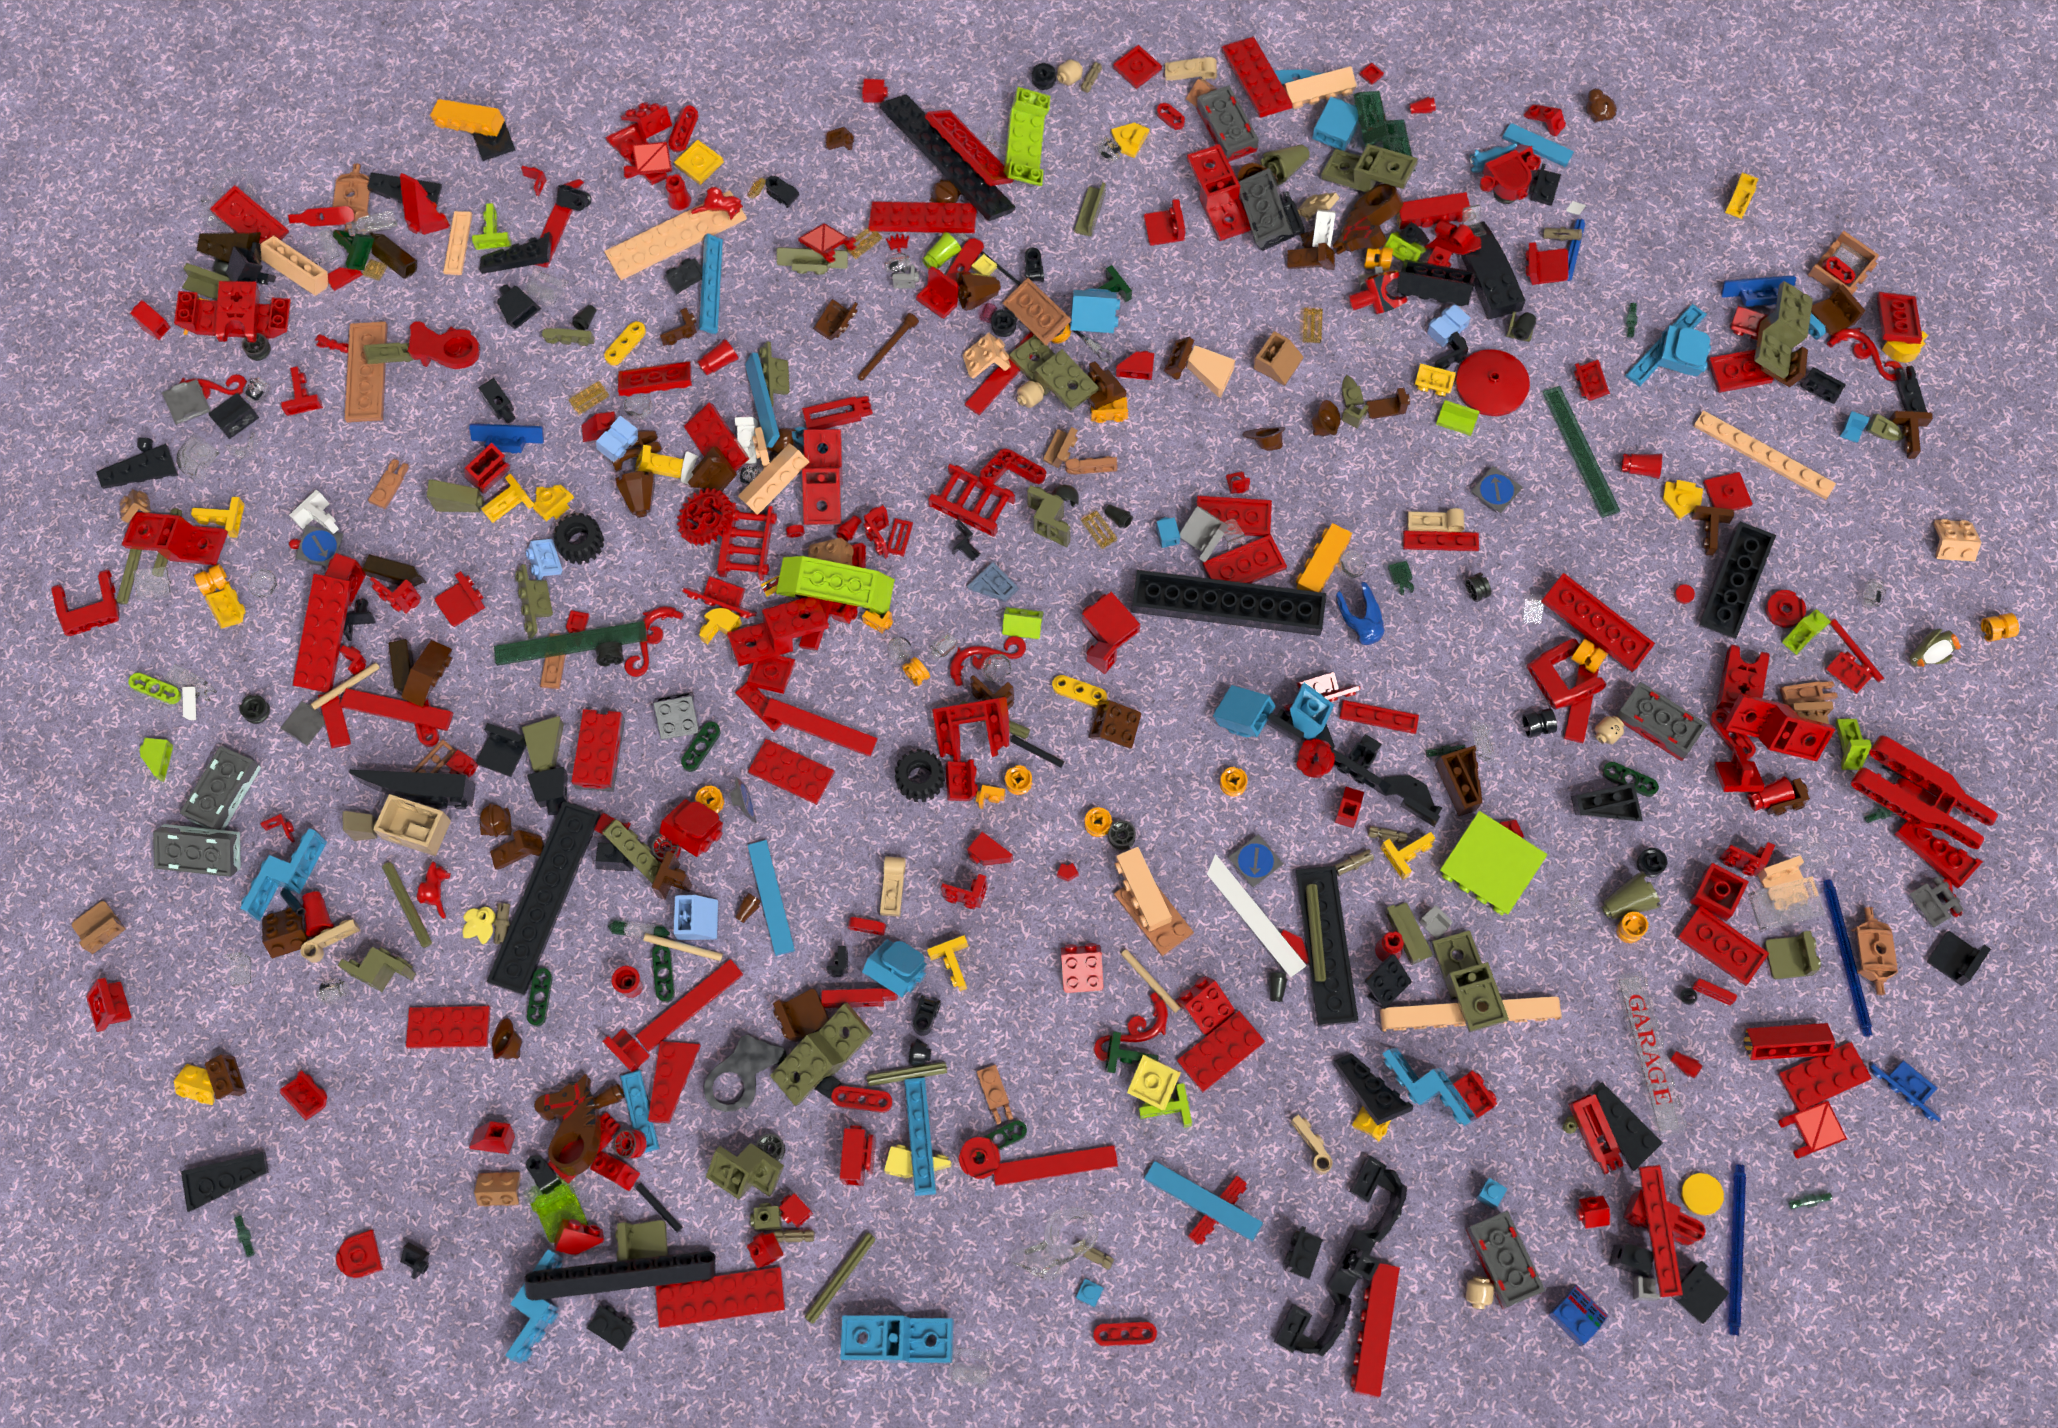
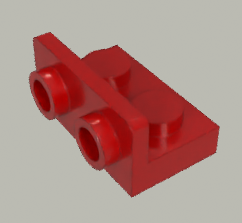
[1826,651,1872,694]

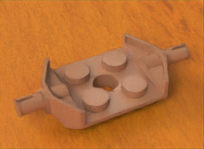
[333,163,370,233]
[1851,907,1898,995]

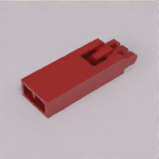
[802,396,873,429]
[822,988,898,1008]
[1568,1094,1624,1175]
[548,1112,621,1184]

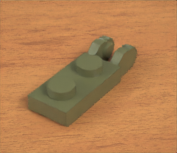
[542,328,595,346]
[363,342,414,364]

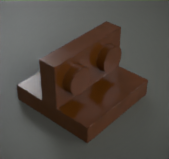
[1077,361,1127,409]
[688,447,737,492]
[652,851,692,900]

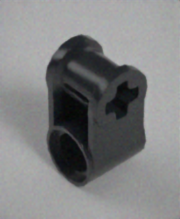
[765,175,799,208]
[556,185,592,211]
[1025,247,1044,282]
[913,995,941,1036]
[526,1155,562,1196]

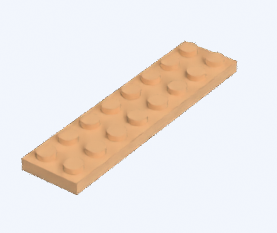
[604,191,747,281]

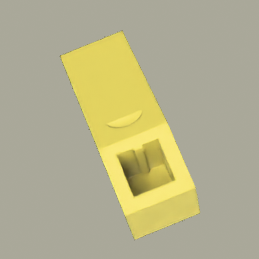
[884,1145,952,1178]

